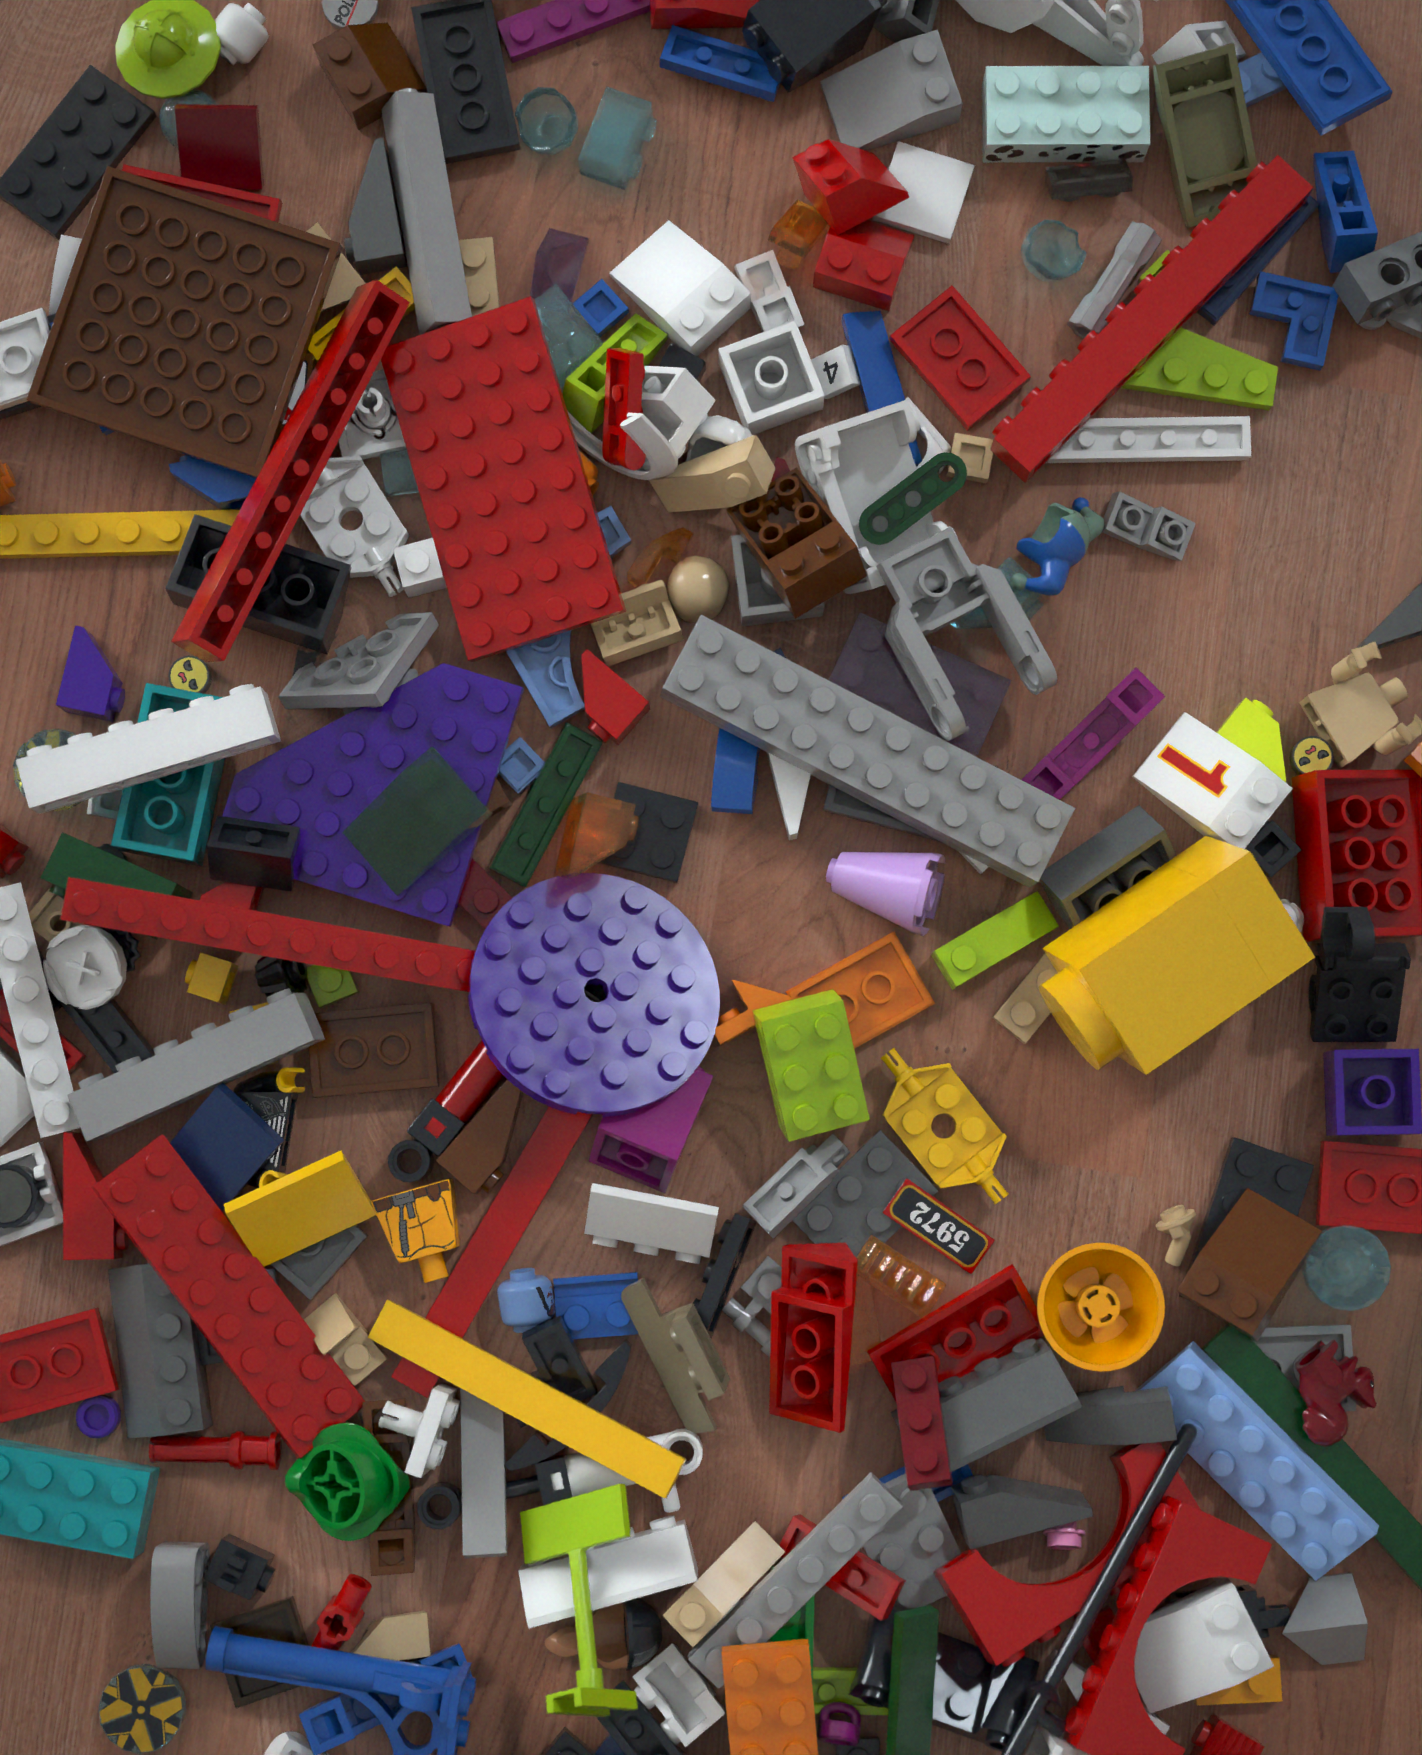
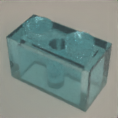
[578,86,657,190]

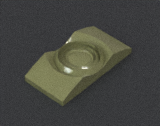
[1153,43,1257,228]

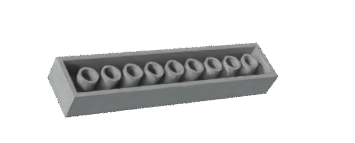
[660,615,1075,888]

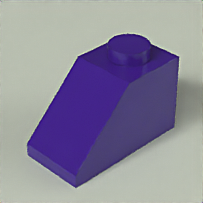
[56,625,125,722]

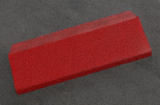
[867,1264,1044,1402]

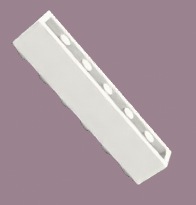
[16,684,281,814]

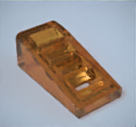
[856,1235,946,1318]

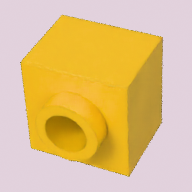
[185,952,239,1005]

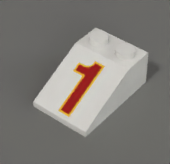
[1132,712,1293,849]

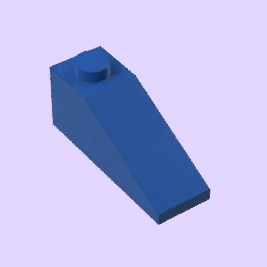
[1313,150,1378,273]

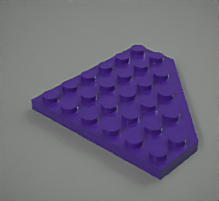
[222,663,524,927]

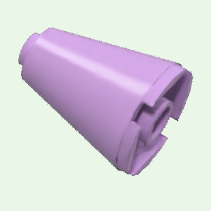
[826,852,945,936]

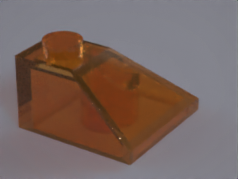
[553,792,638,879]

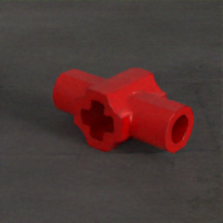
[311,1574,372,1651]

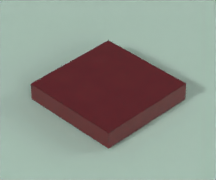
[174,104,264,189]

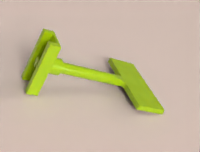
[520,1484,638,1717]

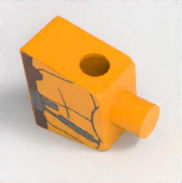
[371,1179,460,1283]

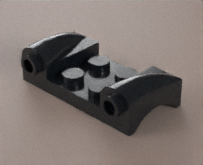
[848,1609,1040,1752]

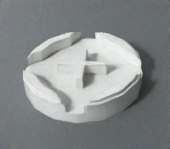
[43,925,127,1010]

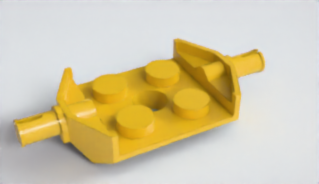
[880,1048,1009,1205]

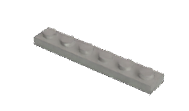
[688,1472,903,1689]

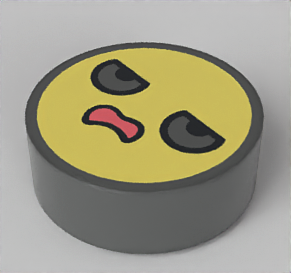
[168,656,212,694]
[1289,736,1334,775]

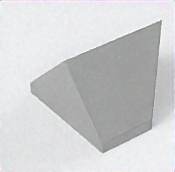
[1282,1572,1368,1665]

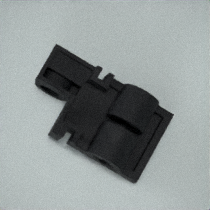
[1308,907,1411,1042]

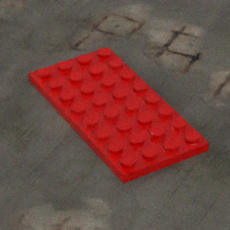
[381,296,626,662]

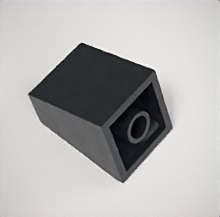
[741,0,882,93]

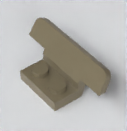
[621,1278,730,1434]

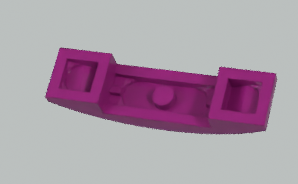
[1021,667,1165,800]

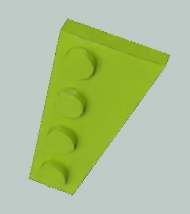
[1121,305,1278,411]

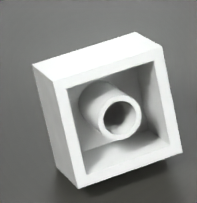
[718,321,825,435]

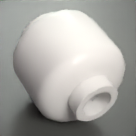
[214,3,268,66]

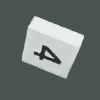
[811,345,861,399]

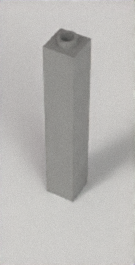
[381,88,472,335]

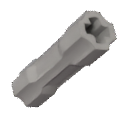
[1067,221,1162,339]

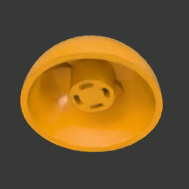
[1037,1243,1165,1372]

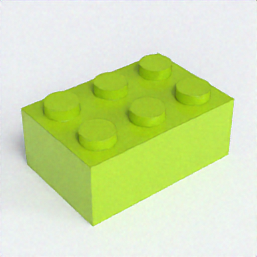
[752,989,870,1142]

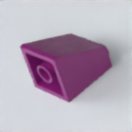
[588,1066,713,1193]

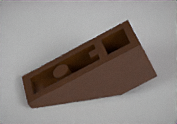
[436,1079,523,1194]

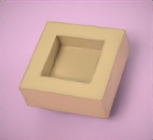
[947,433,993,483]

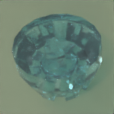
[1302,1225,1391,1311]

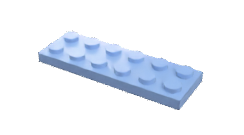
[1135,1341,1379,1581]

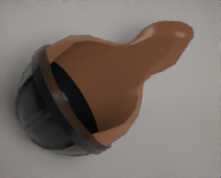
[545,1598,662,1671]

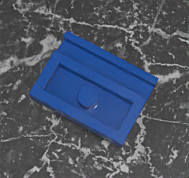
[553,1272,638,1339]

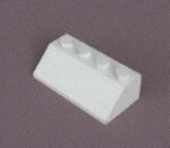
[518,1515,698,1628]

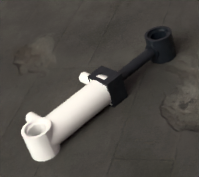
[417,1428,703,1529]

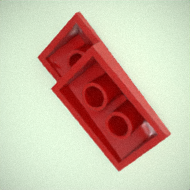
[769,1243,858,1433]

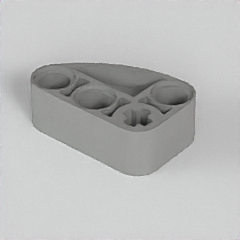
[150,1541,210,1669]

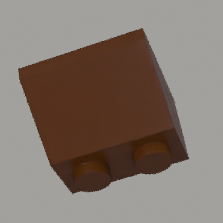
[313,22,427,130]

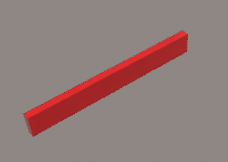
[391,1107,593,1398]

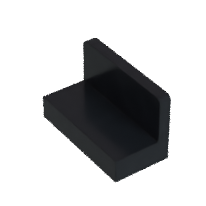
[207,816,301,891]

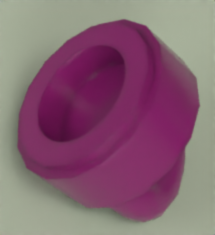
[816,1702,861,1746]

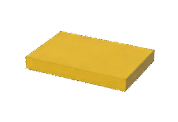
[224,1150,376,1267]

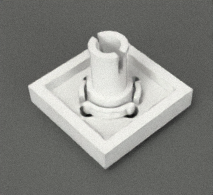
[339,369,407,460]
[378,1383,461,1478]

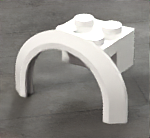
[567,366,716,480]

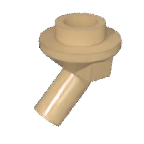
[1156,1205,1196,1266]

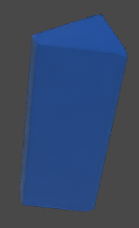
[841,311,922,466]

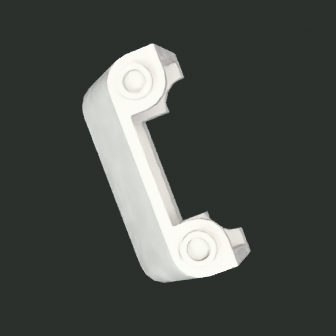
[795,399,957,594]

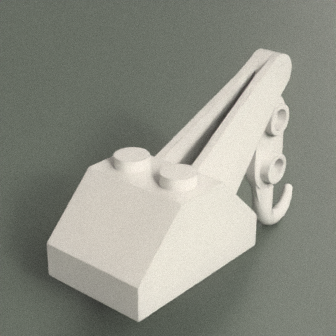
[956,0,1158,66]

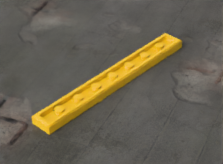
[367,1300,686,1499]

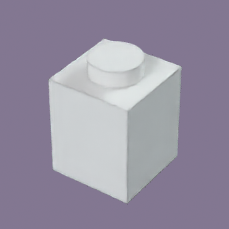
[393,538,447,598]

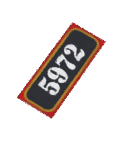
[882,1178,995,1274]

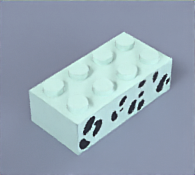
[982,66,1150,162]

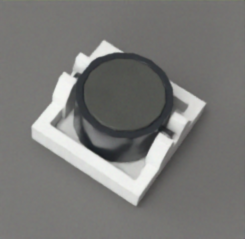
[0,1142,63,1247]

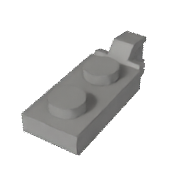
[742,1134,850,1238]

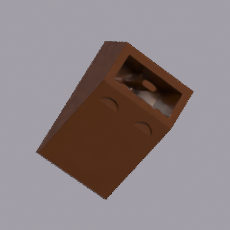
[726,467,867,619]

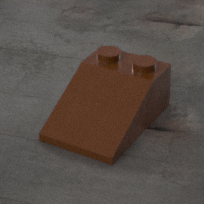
[1177,1188,1323,1342]

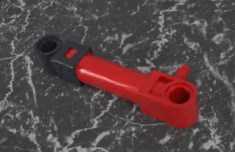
[388,1040,504,1182]

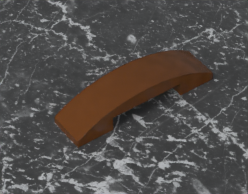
[363,1398,415,1576]

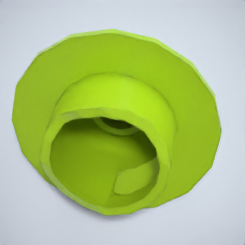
[115,0,221,99]

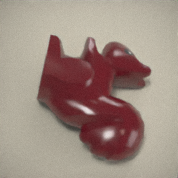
[1295,1340,1376,1447]

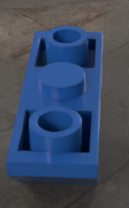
[169,438,278,510]

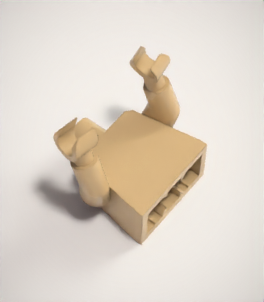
[1299,641,1422,769]

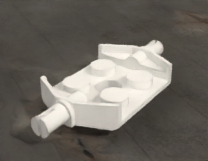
[300,456,409,597]

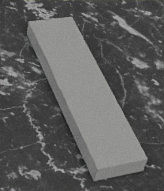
[460,1388,508,1559]

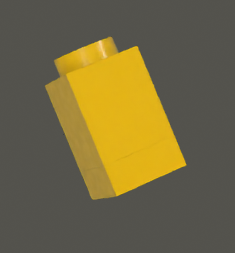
[1039,836,1315,1075]

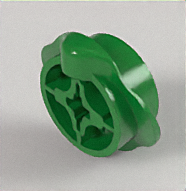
[285,1423,410,1541]

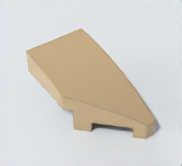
[349,1611,431,1661]

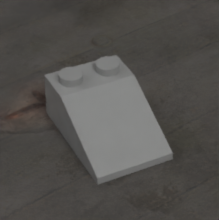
[820,29,963,151]

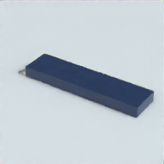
[1197,195,1320,326]

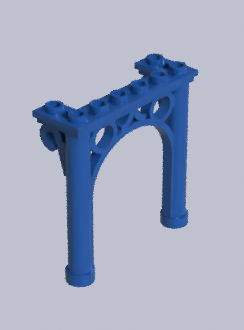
[205,1626,477,1755]

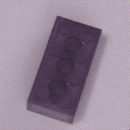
[829,612,1012,757]

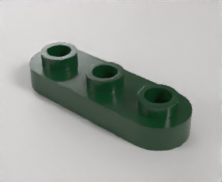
[859,452,967,545]

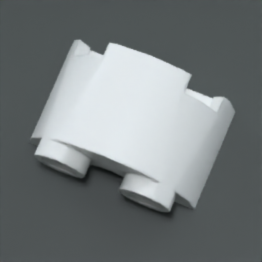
[632,1643,726,1747]

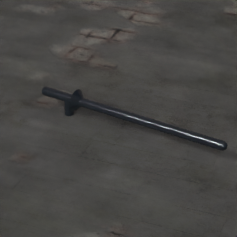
[1001,1423,1197,1755]

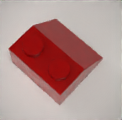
[792,139,909,235]
[813,220,915,312]

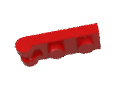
[602,348,646,471]

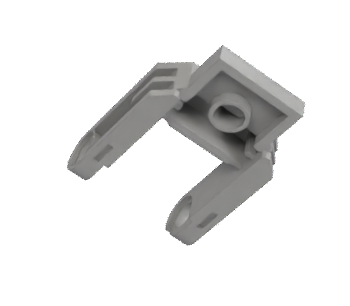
[876,527,1057,741]

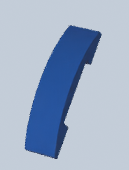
[298,1643,473,1755]

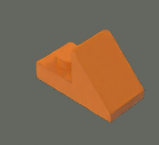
[714,980,791,1046]

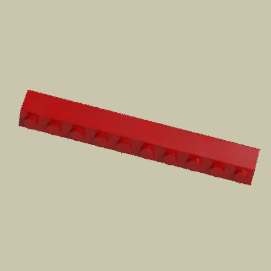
[990,155,1314,483]
[171,279,410,663]
[60,877,475,992]

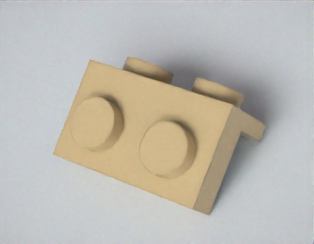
[591,580,684,666]

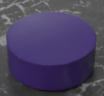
[76,1395,121,1438]

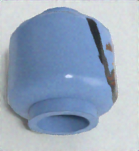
[497,1268,555,1333]

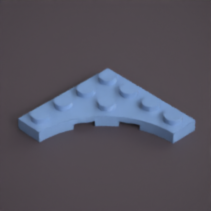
[506,506,632,729]

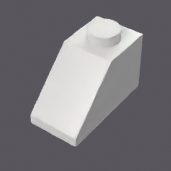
[1152,21,1246,64]

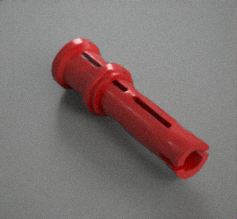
[149,1431,282,1470]

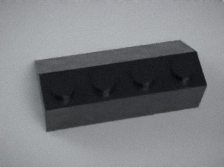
[165,514,352,655]

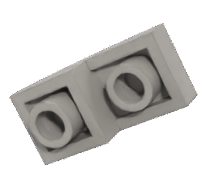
[1103,491,1196,561]

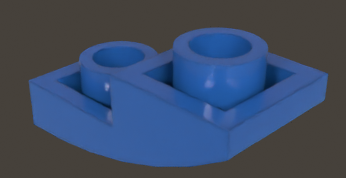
[711,728,760,814]

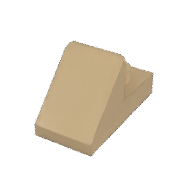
[304,1293,389,1386]

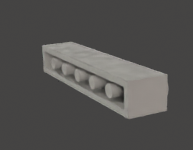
[67,988,325,1142]

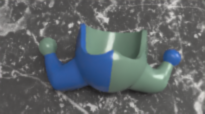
[1010,497,1105,596]

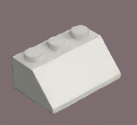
[584,1183,719,1264]

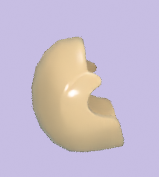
[666,555,729,623]

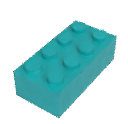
[111,683,225,867]
[0,1438,161,1559]

